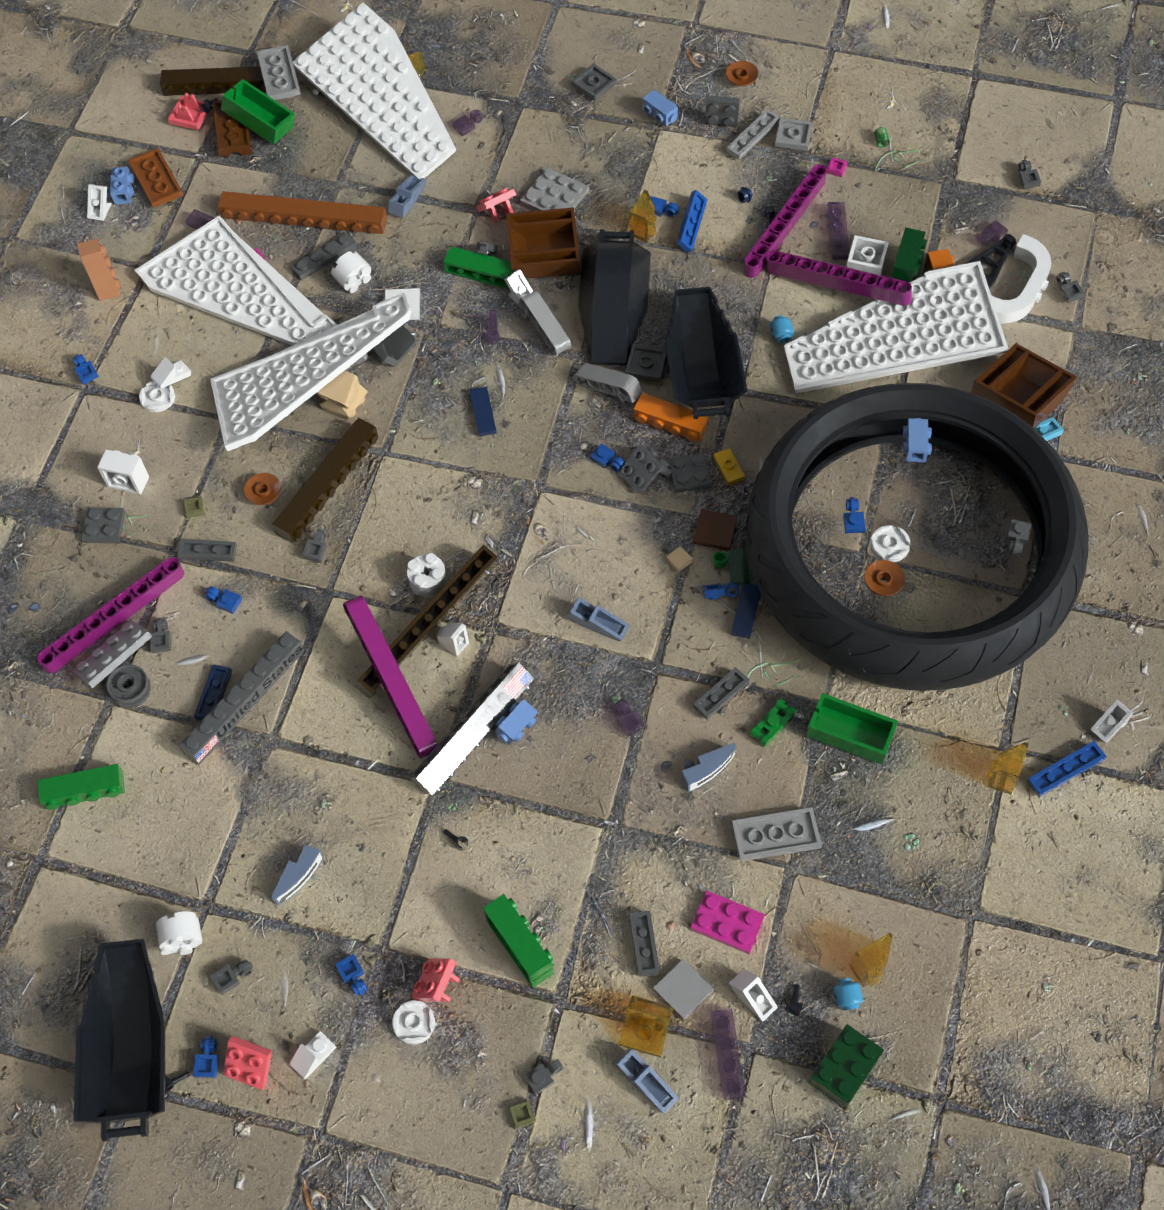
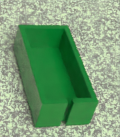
[221,79,295,145]
[806,693,898,765]
[483,894,554,988]

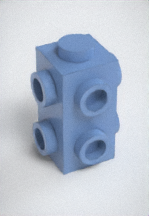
[643,90,678,127]
[108,167,134,205]
[903,418,932,462]
[495,699,538,745]

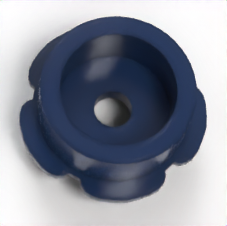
[737,187,752,203]

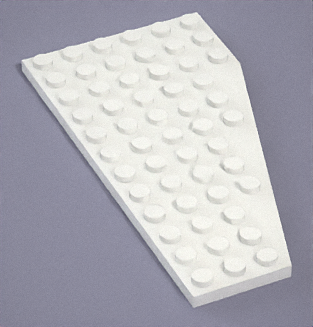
[293,3,456,179]
[784,261,1008,394]

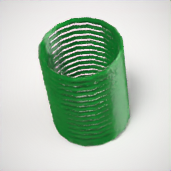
[874,127,890,148]

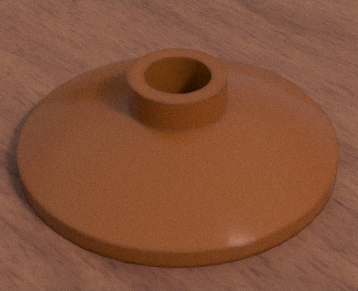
[726,61,758,86]
[244,473,281,505]
[864,560,905,596]

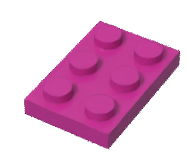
[691,890,765,954]

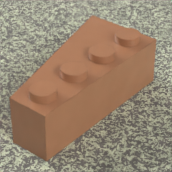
[77,238,121,301]

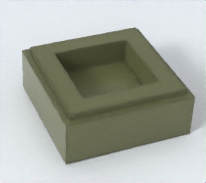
[183,496,205,518]
[508,1100,536,1130]

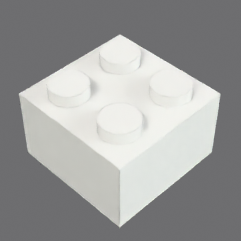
[847,235,889,275]
[97,449,149,495]

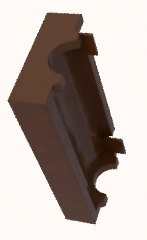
[212,100,252,157]

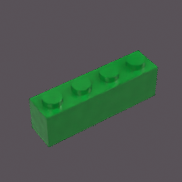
[443,247,515,289]
[38,764,125,810]

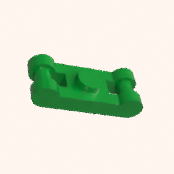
[749,699,797,747]

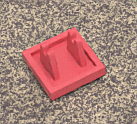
[168,93,209,131]
[476,188,516,222]
[411,958,459,1002]
[223,1036,272,1090]

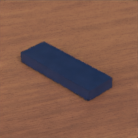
[469,386,497,437]
[731,583,760,639]
[194,665,232,720]

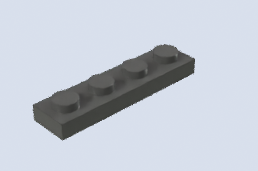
[291,233,357,280]

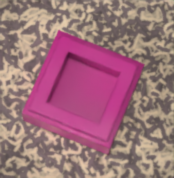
[827,157,848,178]

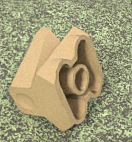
[316,370,368,420]

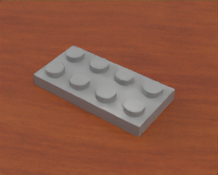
[257,45,301,100]
[73,620,152,688]
[732,807,822,862]

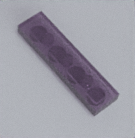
[827,202,850,260]
[711,1009,746,1101]

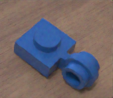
[645,196,679,217]
[72,354,99,385]
[590,443,625,472]
[843,497,866,534]
[702,582,740,600]
[204,586,242,614]
[335,954,368,996]
[193,1036,219,1078]

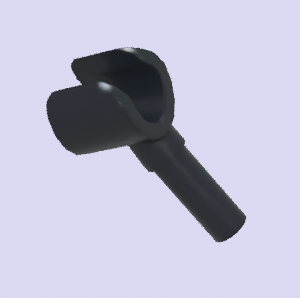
[201,98,218,112]
[764,205,775,228]
[443,829,468,851]
[789,984,803,1016]
[165,1071,190,1092]

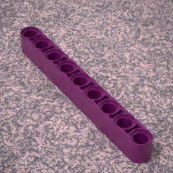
[744,164,827,278]
[766,251,912,306]
[37,557,184,673]
[343,595,438,759]

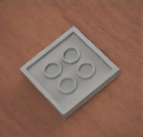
[520,167,589,211]

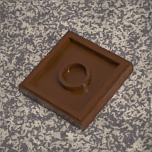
[693,509,737,551]

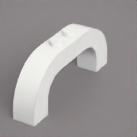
[992,234,1051,324]

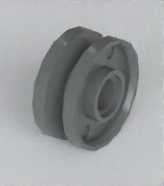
[106,664,151,709]

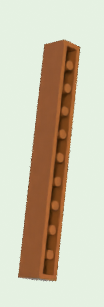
[218,191,387,234]

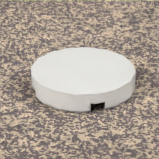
[139,381,175,412]
[870,525,911,562]
[392,1000,435,1045]

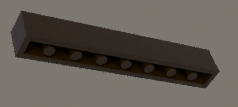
[160,66,267,96]
[272,417,378,543]

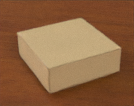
[666,546,693,572]

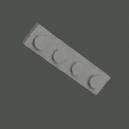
[726,109,780,160]

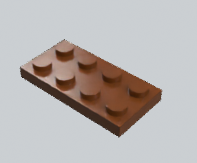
[128,148,184,208]

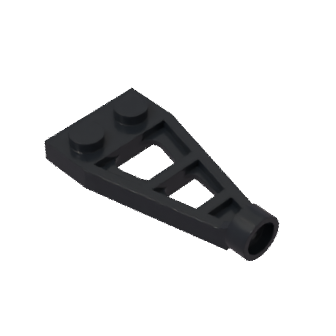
[966,234,1016,289]

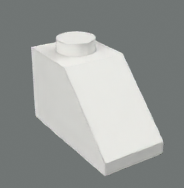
[437,622,469,657]
[729,969,778,1022]

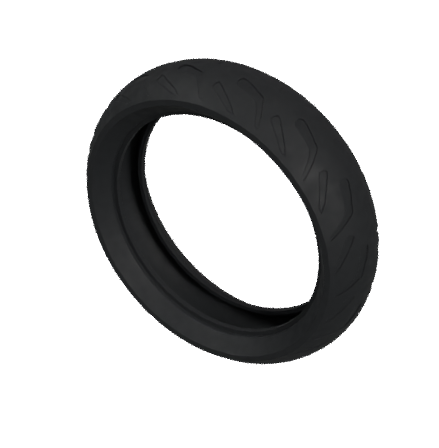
[746,383,1089,691]

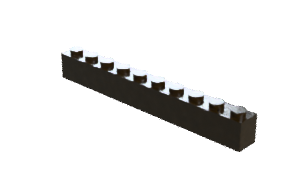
[355,544,498,699]

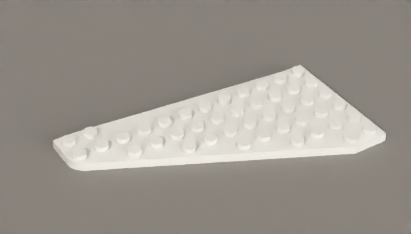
[135,215,337,346]
[210,293,412,451]

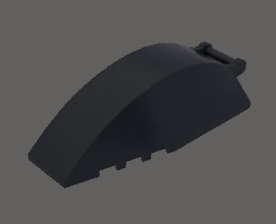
[578,229,651,366]
[665,287,747,420]
[74,939,165,1142]

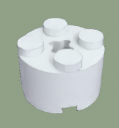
[331,251,371,293]
[407,553,447,598]
[156,911,202,955]

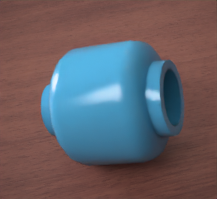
[769,315,794,343]
[833,978,863,1011]

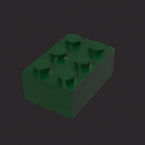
[891,227,927,283]
[809,1024,884,1110]

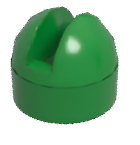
[712,552,728,568]

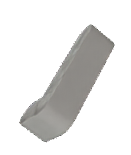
[518,290,571,355]
[573,363,643,411]

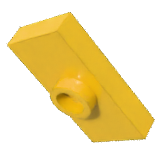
[713,448,745,486]

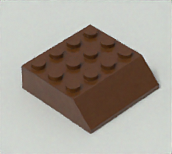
[506,207,581,279]
[971,343,1077,429]

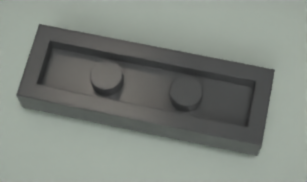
[177,539,237,562]
[693,667,749,720]
[629,911,660,977]

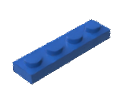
[676,190,708,253]
[1027,741,1107,798]

